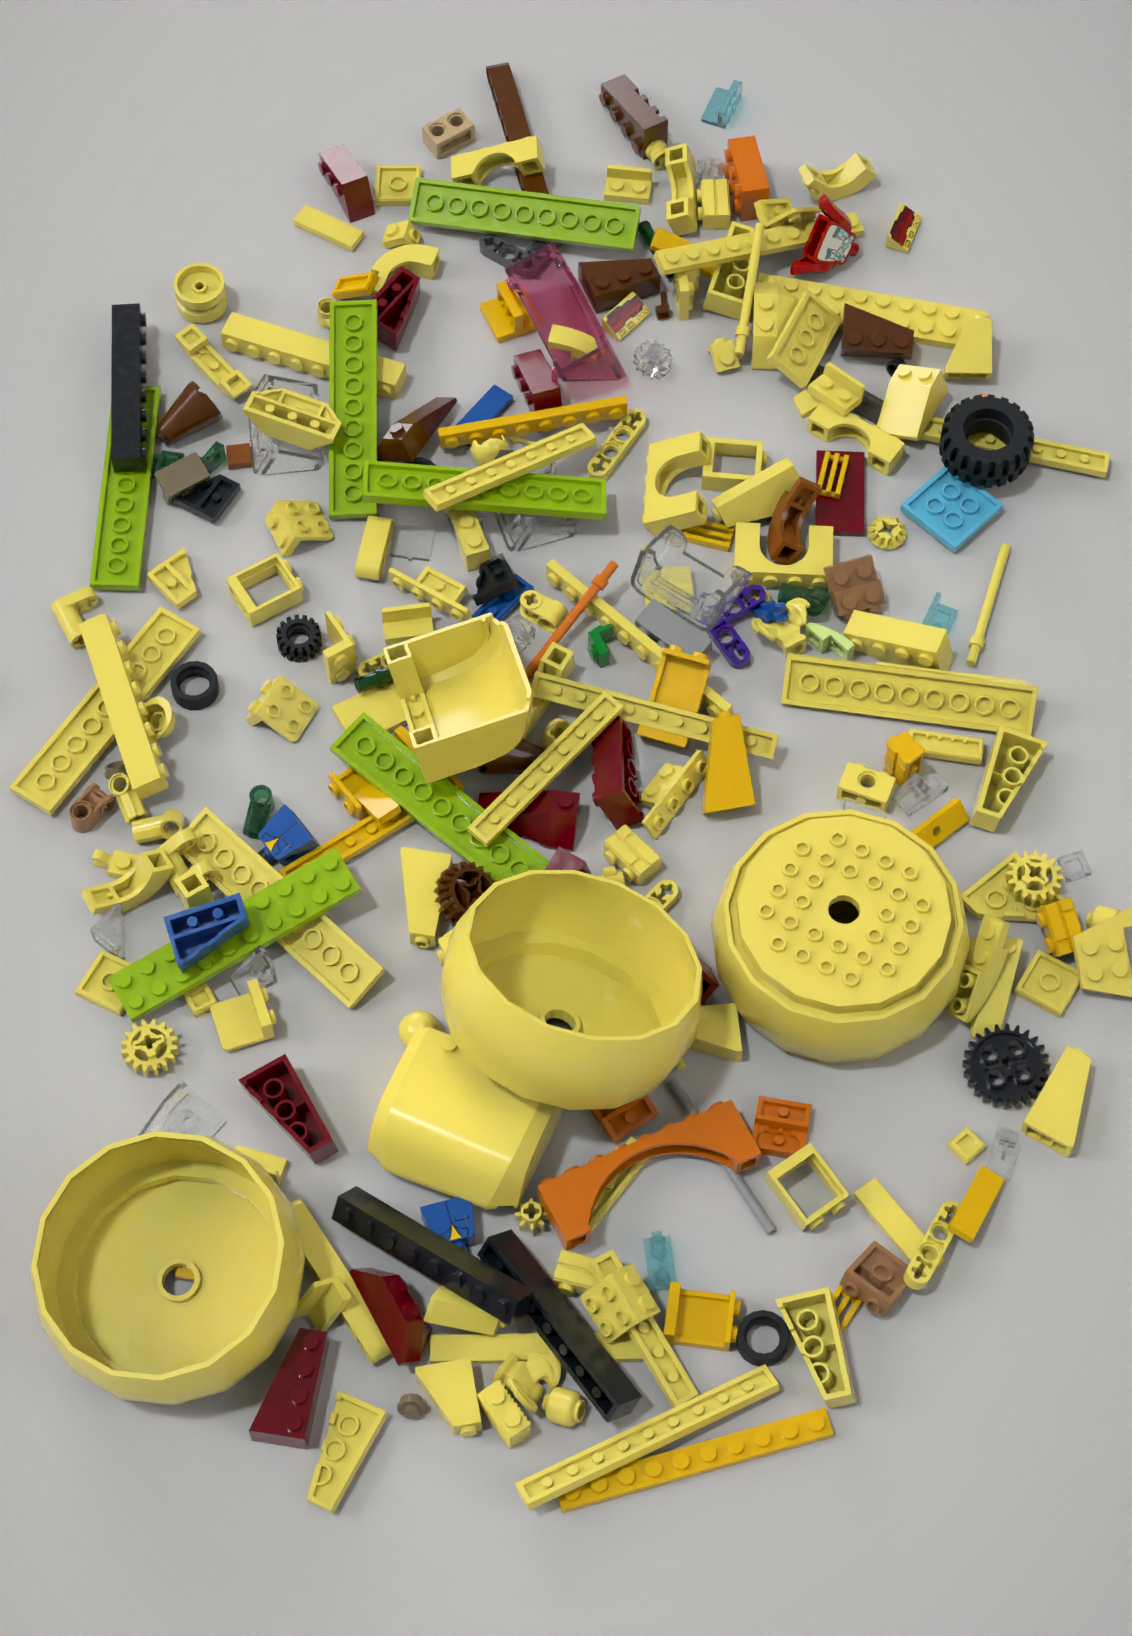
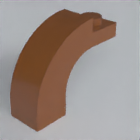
[767,476,822,565]

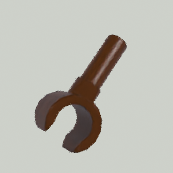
[655,291,669,320]

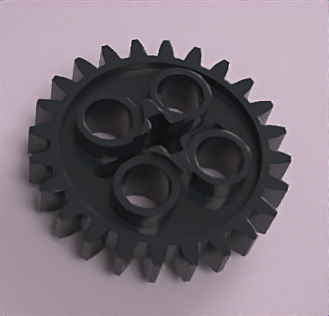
[962,1023,1050,1109]

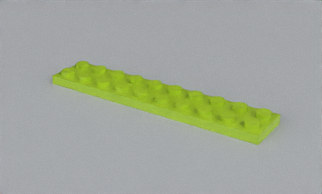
[408,177,641,253]
[329,299,378,519]
[89,386,162,591]
[362,460,607,521]
[329,712,549,881]
[107,848,362,1023]

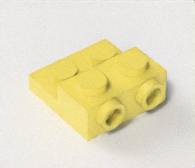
[673,268,700,321]

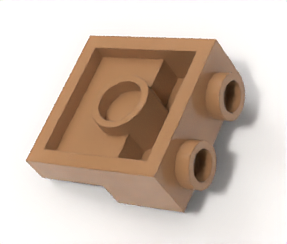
[823,554,886,619]
[839,1240,919,1317]

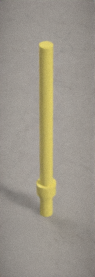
[734,223,765,356]
[966,543,1011,666]

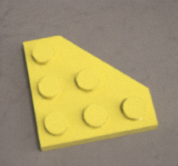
[962,851,1064,922]

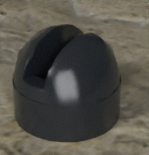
[886,358,907,377]

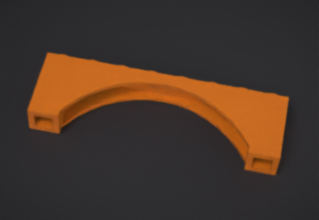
[536,1099,762,1251]

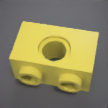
[836,762,896,815]

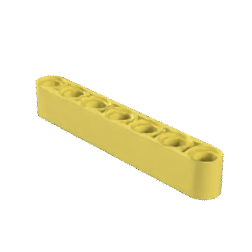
[291,1198,391,1365]

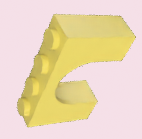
[642,431,711,536]
[733,522,833,590]

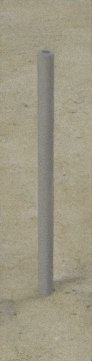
[667,1078,777,1235]

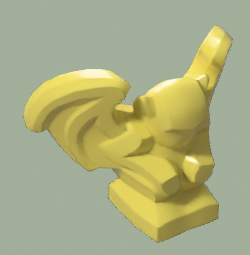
[751,598,810,658]
[491,1350,561,1414]

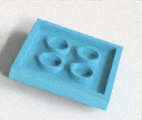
[900,466,1004,553]

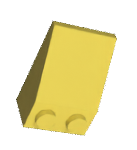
[877,364,948,441]

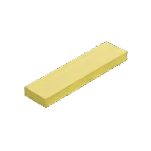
[589,1136,649,1233]
[853,1178,945,1275]

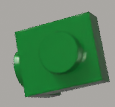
[588,624,613,668]

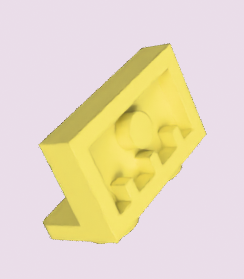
[604,165,653,205]
[807,362,865,416]

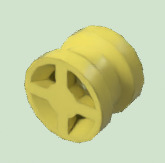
[645,140,667,169]

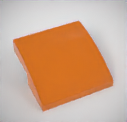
[589,1095,659,1143]
[752,1095,812,1158]

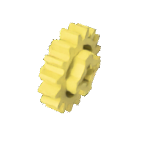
[1005,850,1063,906]
[121,1019,179,1076]

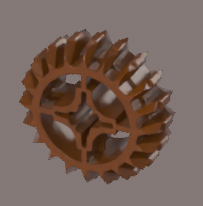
[433,861,497,927]

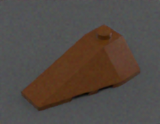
[377,397,457,462]

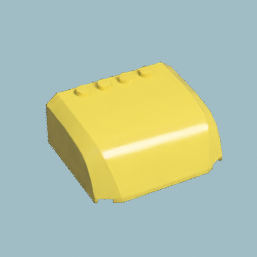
[383,612,533,784]
[367,1027,563,1209]

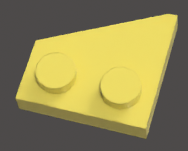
[147,547,197,610]

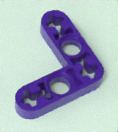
[702,585,766,669]

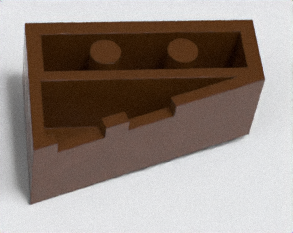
[578,258,660,314]
[840,303,914,360]

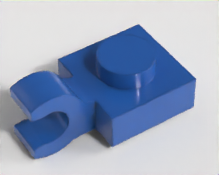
[753,600,789,623]

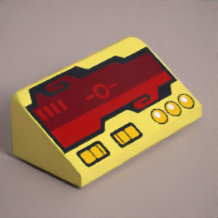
[886,203,922,253]
[602,292,650,341]

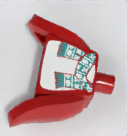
[790,194,859,275]

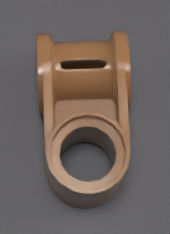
[69,783,116,833]

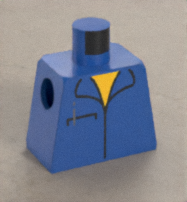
[258,804,320,867]
[420,1197,476,1251]

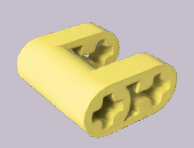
[51,587,103,648]
[157,828,216,898]

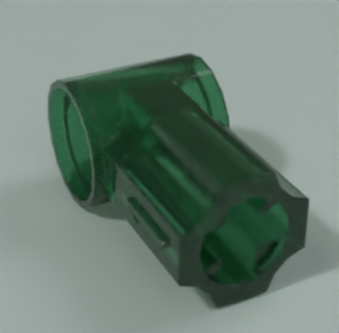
[777,583,830,616]
[243,785,275,840]

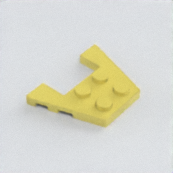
[1071,906,1132,998]

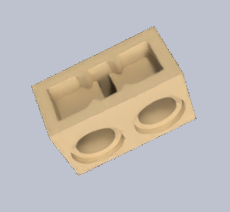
[422,108,475,159]

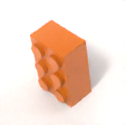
[723,135,769,222]

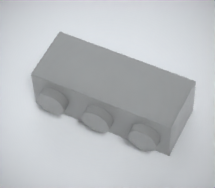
[635,598,712,655]

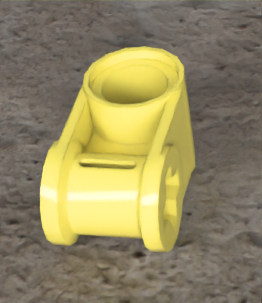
[520,590,568,633]

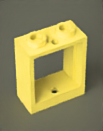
[701,437,768,492]
[226,553,304,627]
[763,1142,849,1231]

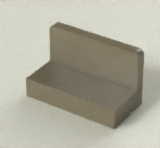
[154,452,210,505]

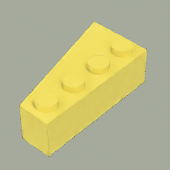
[969,726,1048,832]

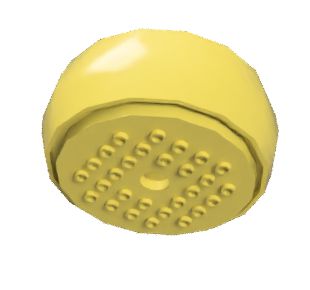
[711,809,969,1064]
[440,870,702,1110]
[30,1131,305,1405]

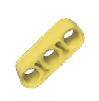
[355,516,394,581]

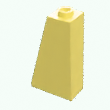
[711,457,813,527]
[400,847,453,948]
[1020,1046,1091,1158]

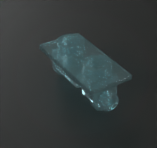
[643,1231,676,1291]

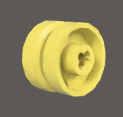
[173,263,228,324]

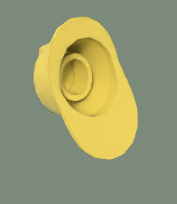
[145,696,176,742]

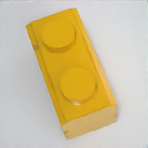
[883,732,925,789]
[1035,897,1083,957]

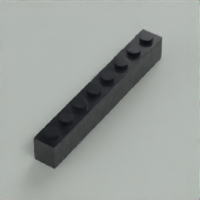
[111,303,147,473]
[331,1186,534,1326]
[477,1229,642,1423]

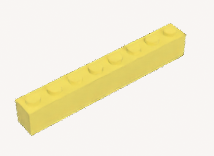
[221,312,407,399]
[79,614,169,800]

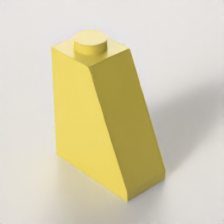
[943,315,992,380]
[690,1003,743,1062]
[423,1285,506,1335]
[415,1358,482,1437]

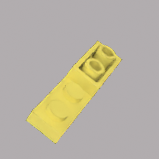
[947,914,1010,1023]

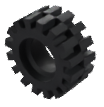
[276,614,322,663]

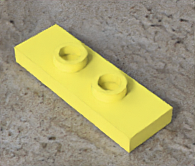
[908,728,985,765]

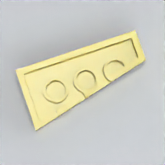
[307,1390,388,1514]

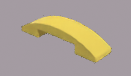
[174,323,253,400]

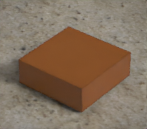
[226,443,253,470]

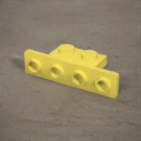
[388,566,472,622]
[640,750,707,839]

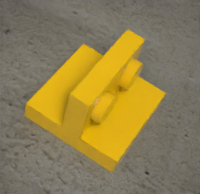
[480,280,541,344]

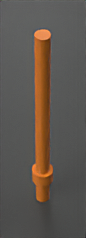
[525,560,619,681]

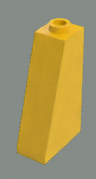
[701,710,755,814]

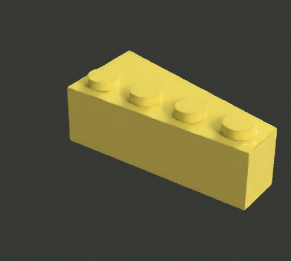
[703,221,754,320]
[844,610,953,671]
[775,1287,857,1409]

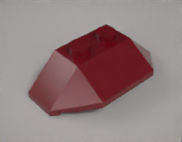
[349,1268,432,1366]

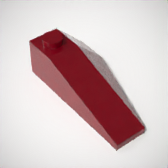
[478,790,580,852]

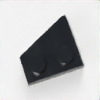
[175,474,241,524]
[472,553,519,606]

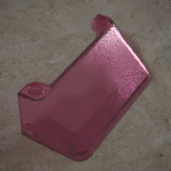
[504,242,627,382]

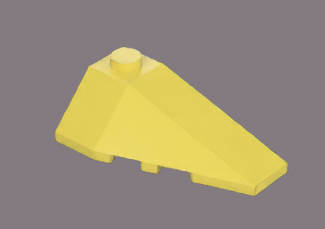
[965,936,1023,1040]

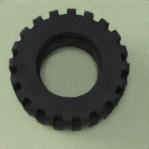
[939,394,1034,488]

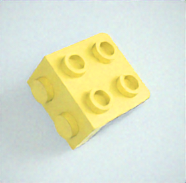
[754,198,821,229]
[265,500,333,556]
[322,611,358,685]
[245,675,318,743]
[210,978,277,1052]
[581,1263,661,1343]

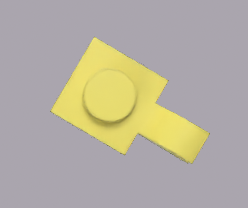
[92,849,139,879]

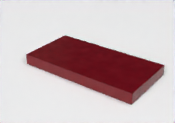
[815,450,865,536]

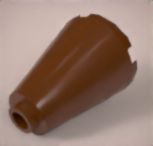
[156,381,223,445]
[478,739,546,775]

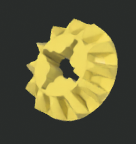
[868,514,907,549]

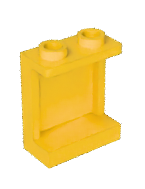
[663,1281,741,1352]

